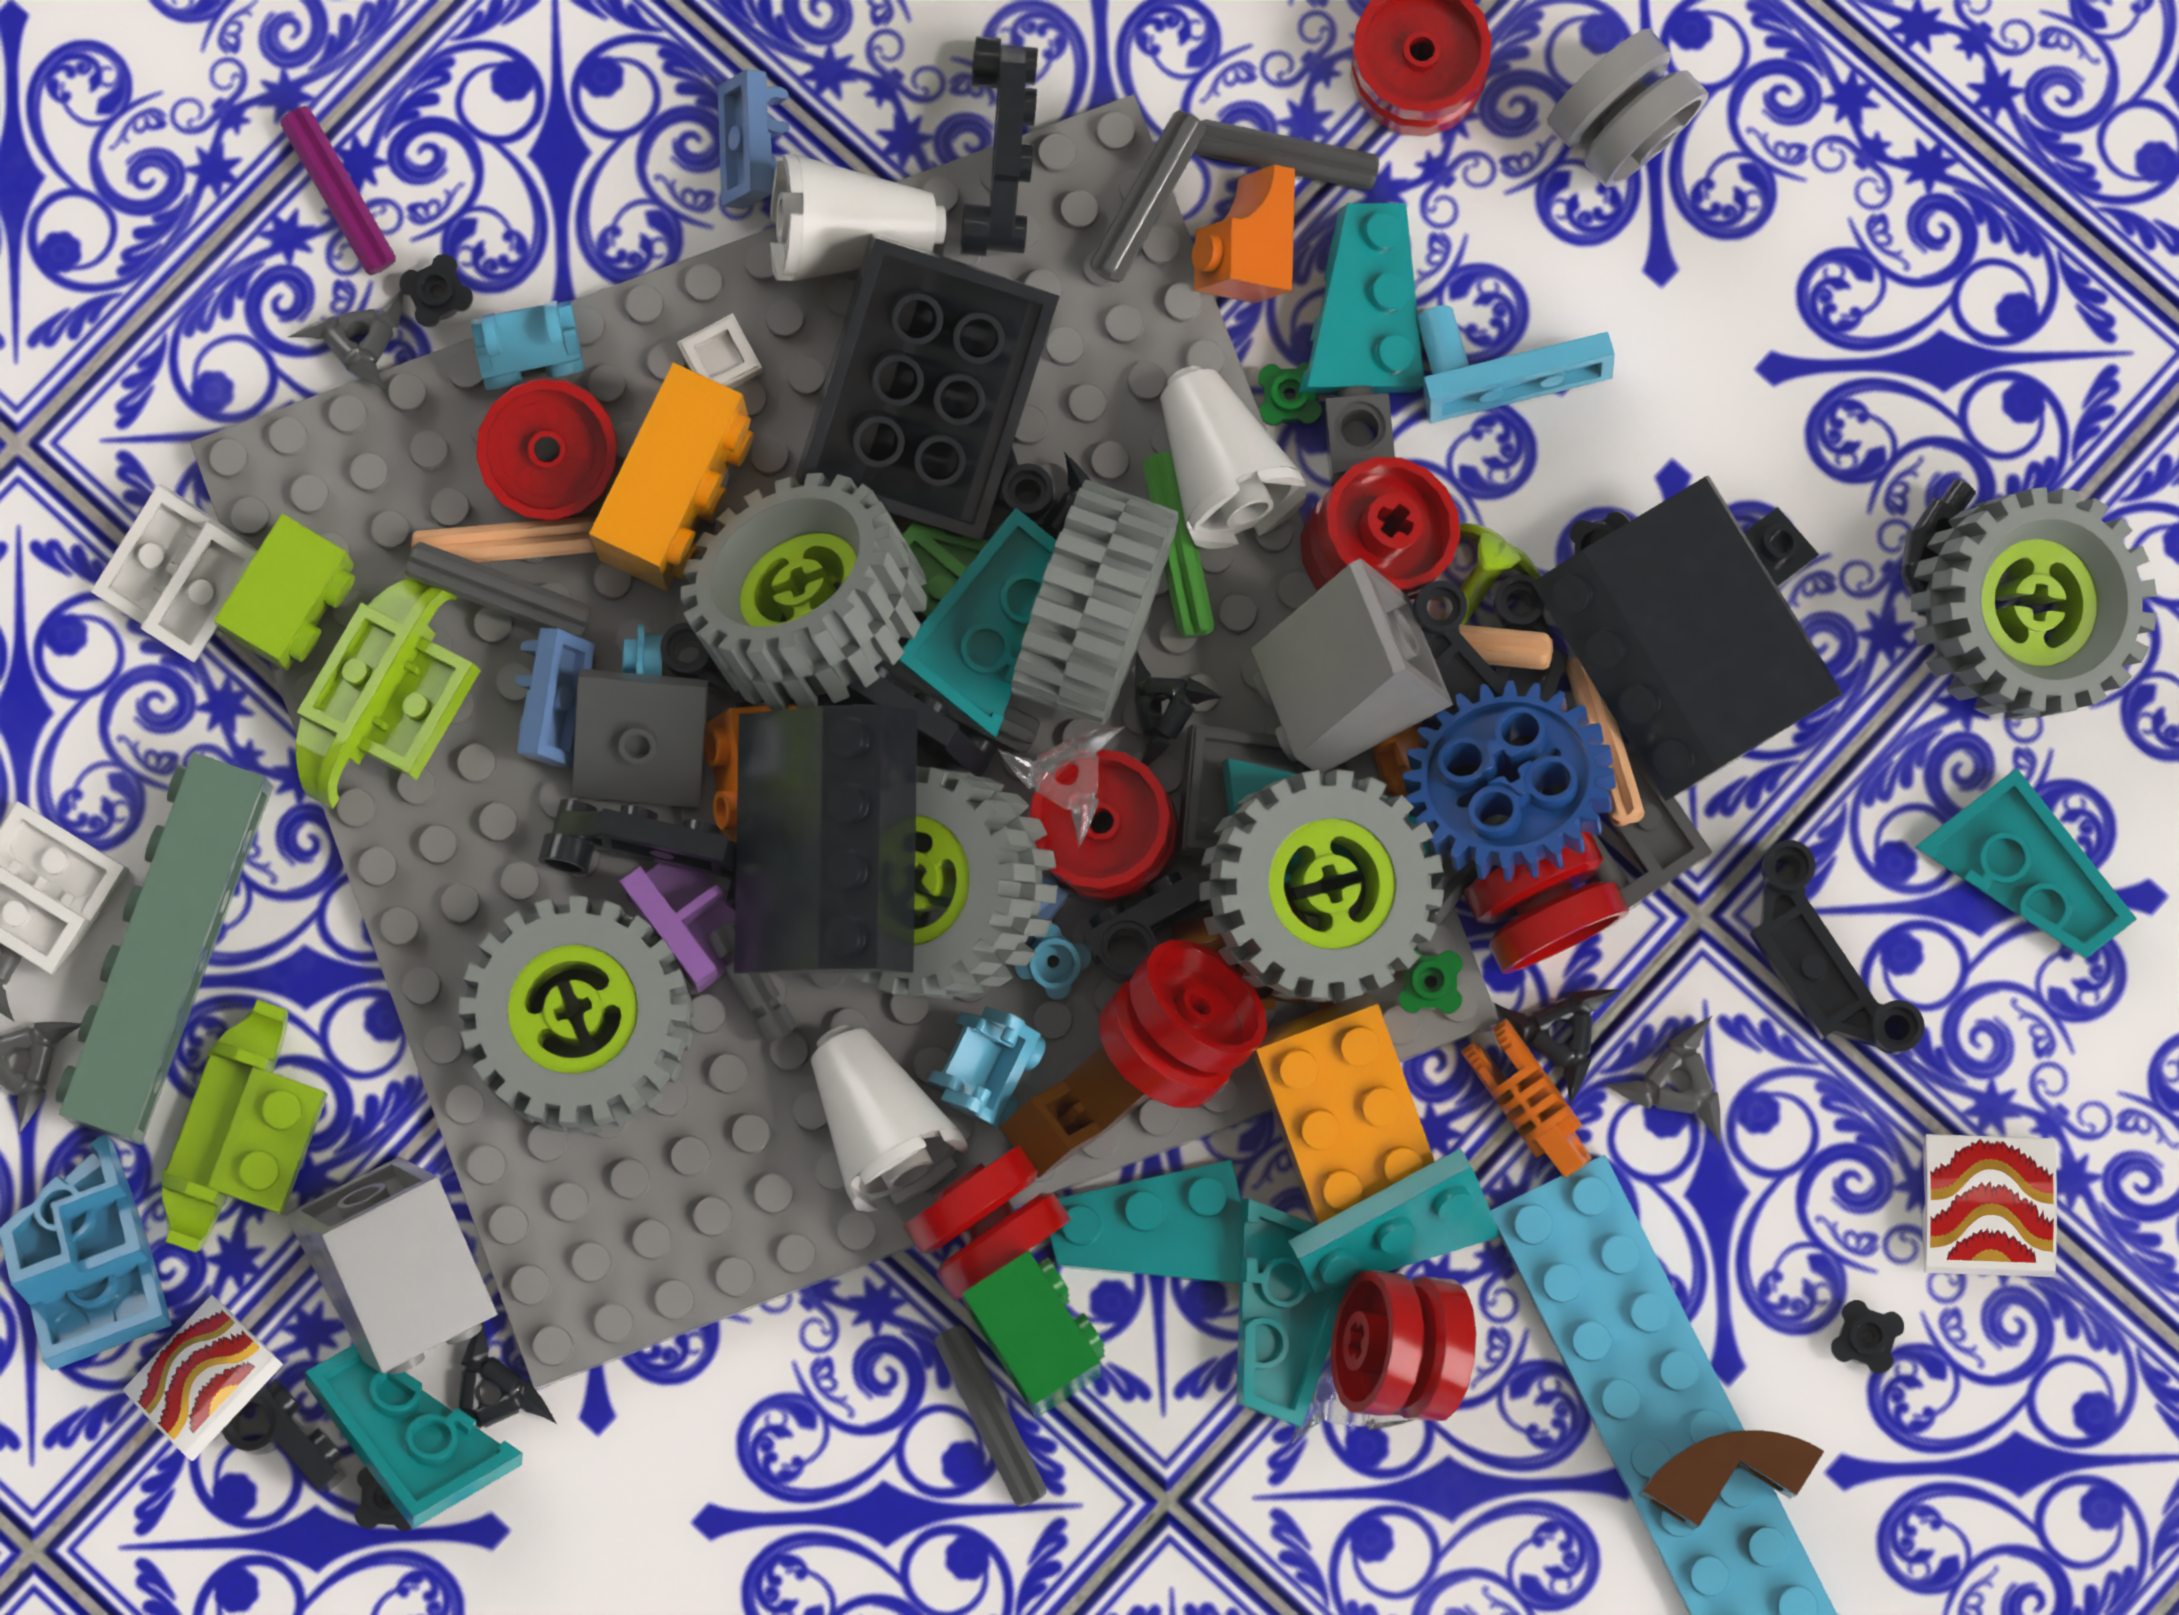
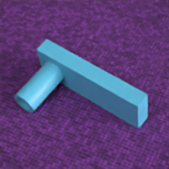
[1417,305,1615,424]

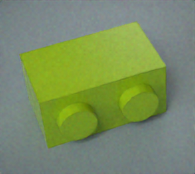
[213,513,355,672]

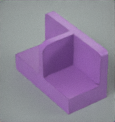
[619,863,735,994]

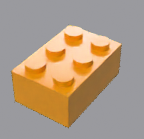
[589,362,755,592]
[1252,992,1435,1225]

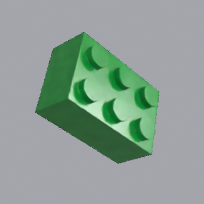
[962,1250,1105,1419]

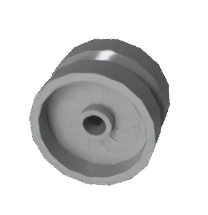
[1547,28,1709,188]

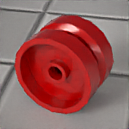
[1350,0,1492,136]
[476,377,618,520]
[1300,457,1460,603]
[1029,748,1179,904]
[1463,831,1629,974]
[1098,940,1267,1108]
[903,1144,1072,1301]
[1331,1270,1476,1422]

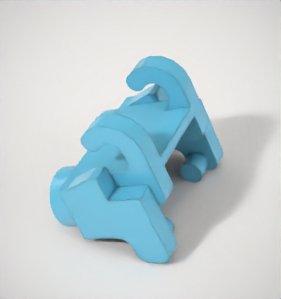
[471,300,585,390]
[927,1006,1046,1130]

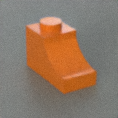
[1191,164,1295,303]

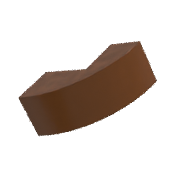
[999,1045,1149,1178]
[1638,1430,1824,1530]

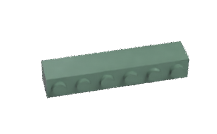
[55,752,273,1146]

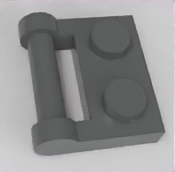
[1592,751,1712,911]

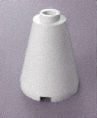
[770,154,946,282]
[1160,366,1307,549]
[811,1025,969,1212]

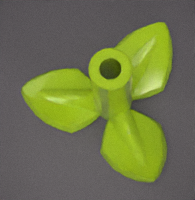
[1440,523,1541,625]

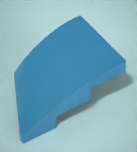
[0,1134,172,1371]

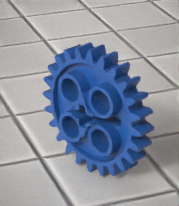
[1403,680,1616,882]

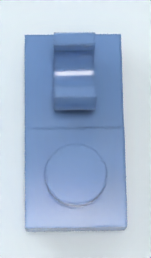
[718,69,789,209]
[515,628,595,768]

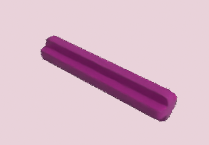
[280,106,396,275]

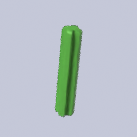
[1142,452,1215,638]

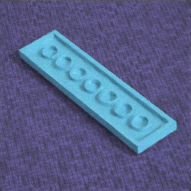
[1490,1155,1837,1615]

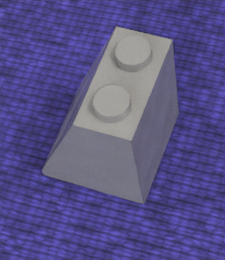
[1251,558,1453,773]
[286,1157,498,1374]

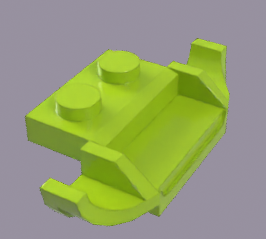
[296,578,481,809]
[162,999,328,1252]

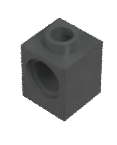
[1323,386,1395,486]

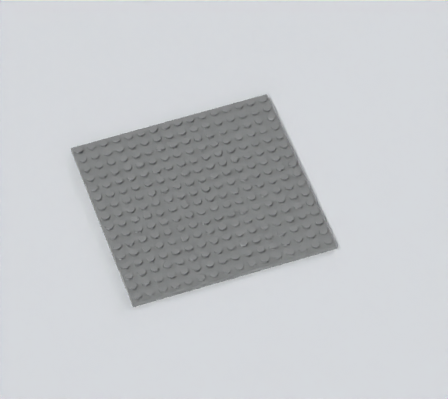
[190,94,1500,1390]

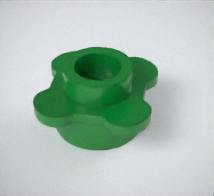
[1258,363,1322,426]
[1398,950,1463,1014]

